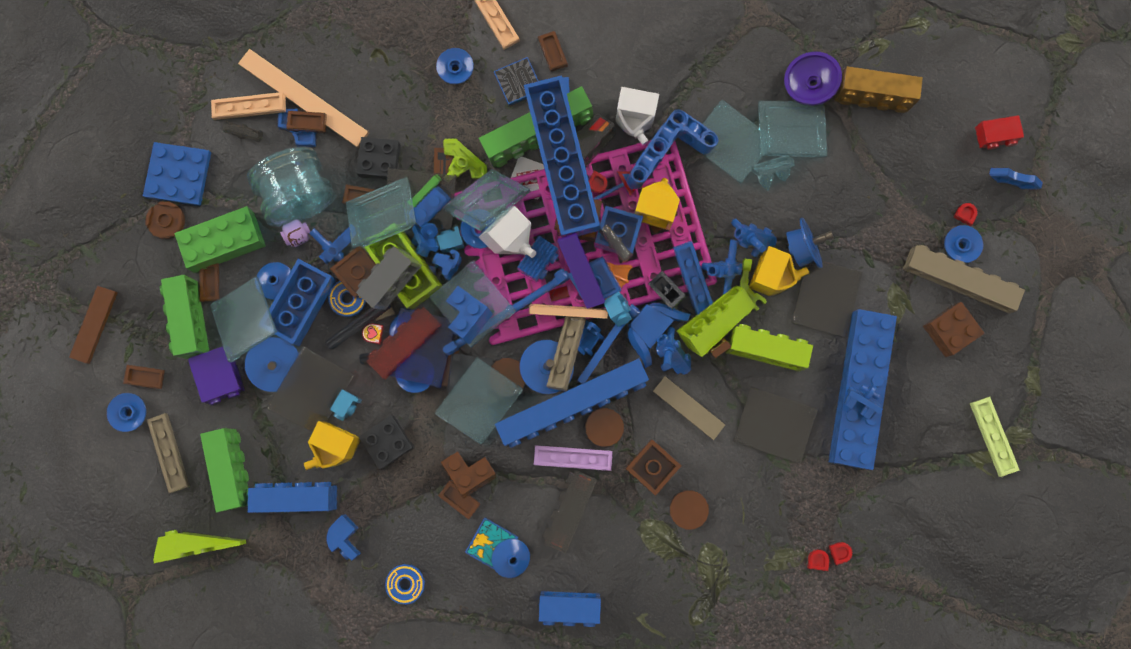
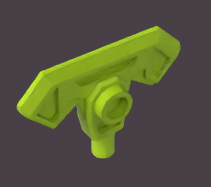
[443,139,488,183]

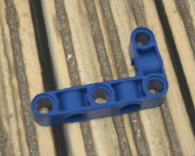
[627,110,718,189]

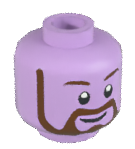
[280,219,311,247]

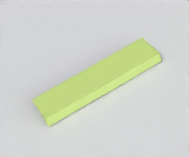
[970,397,1019,477]

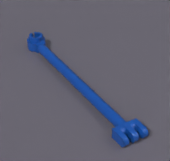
[443,268,570,355]

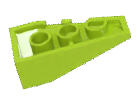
[153,530,246,563]

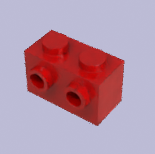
[975,115,1024,150]

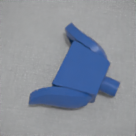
[628,303,690,368]

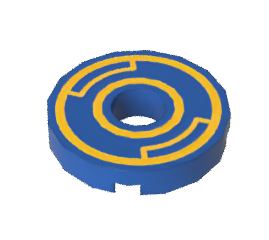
[328,281,366,317]
[385,564,425,605]

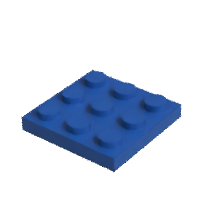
[143,142,211,206]

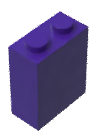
[188,346,245,405]

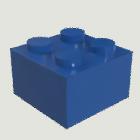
[594,206,643,257]

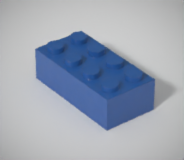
[260,259,336,346]
[248,482,337,513]

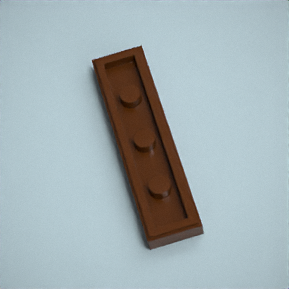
[69,286,118,364]

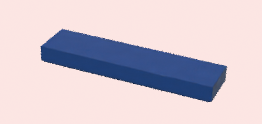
[673,241,713,315]
[578,324,625,384]

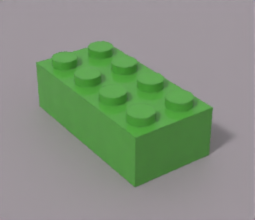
[174,206,266,273]
[160,275,209,359]
[200,428,249,512]

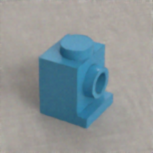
[435,226,465,254]
[604,292,632,327]
[330,390,362,421]

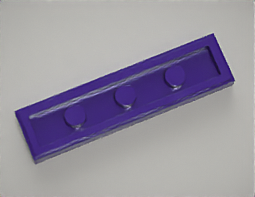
[557,233,605,309]

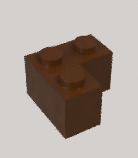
[441,451,496,499]

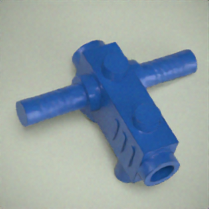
[731,219,777,257]
[309,225,360,264]
[701,239,742,295]
[656,327,691,374]

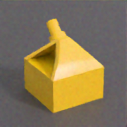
[635,178,680,230]
[749,246,809,296]
[304,421,361,470]

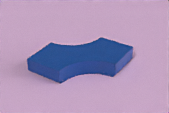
[278,109,316,147]
[989,168,1043,189]

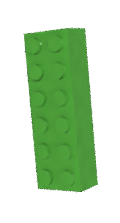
[479,86,593,168]

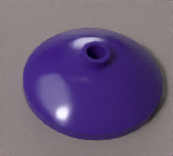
[784,52,842,106]

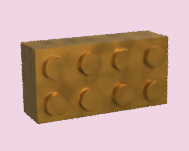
[834,66,923,113]

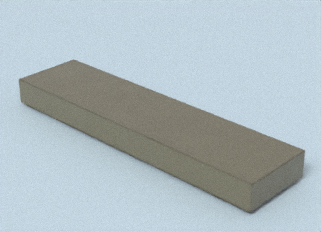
[547,316,586,391]
[653,377,725,440]
[147,413,190,493]

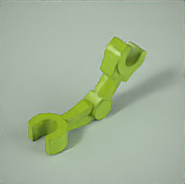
[739,258,767,311]

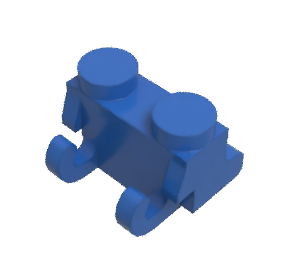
[432,250,462,281]
[577,320,604,357]

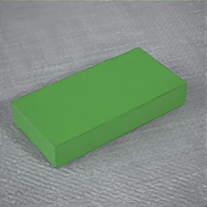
[408,174,441,208]

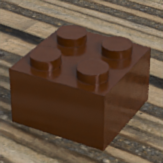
[923,302,984,357]
[625,439,681,496]

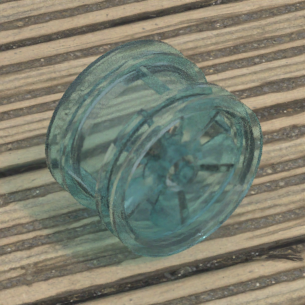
[246,147,336,226]

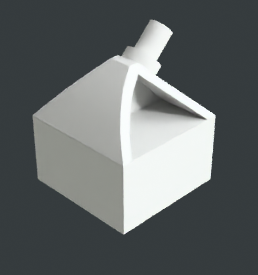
[616,87,659,145]
[479,206,536,258]

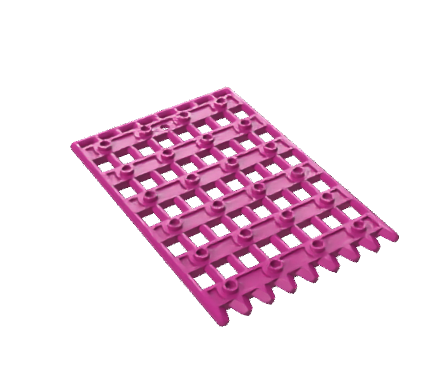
[450,140,717,345]

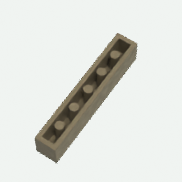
[903,245,1025,314]

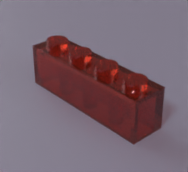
[366,307,441,380]

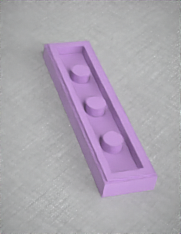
[534,446,612,471]

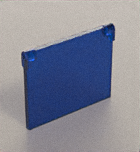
[384,308,454,388]

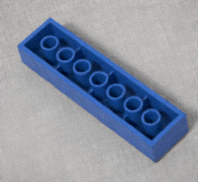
[524,75,601,237]
[828,309,897,470]
[495,359,649,448]

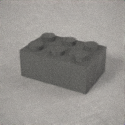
[356,247,422,310]

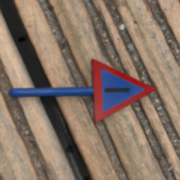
[593,171,641,200]

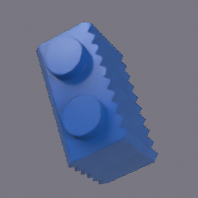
[409,186,451,227]
[517,236,559,282]

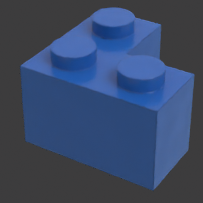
[446,286,493,344]

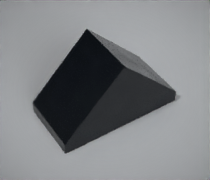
[648,271,687,310]

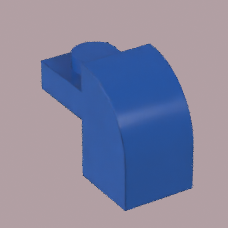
[327,514,361,561]

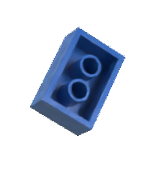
[539,591,601,627]

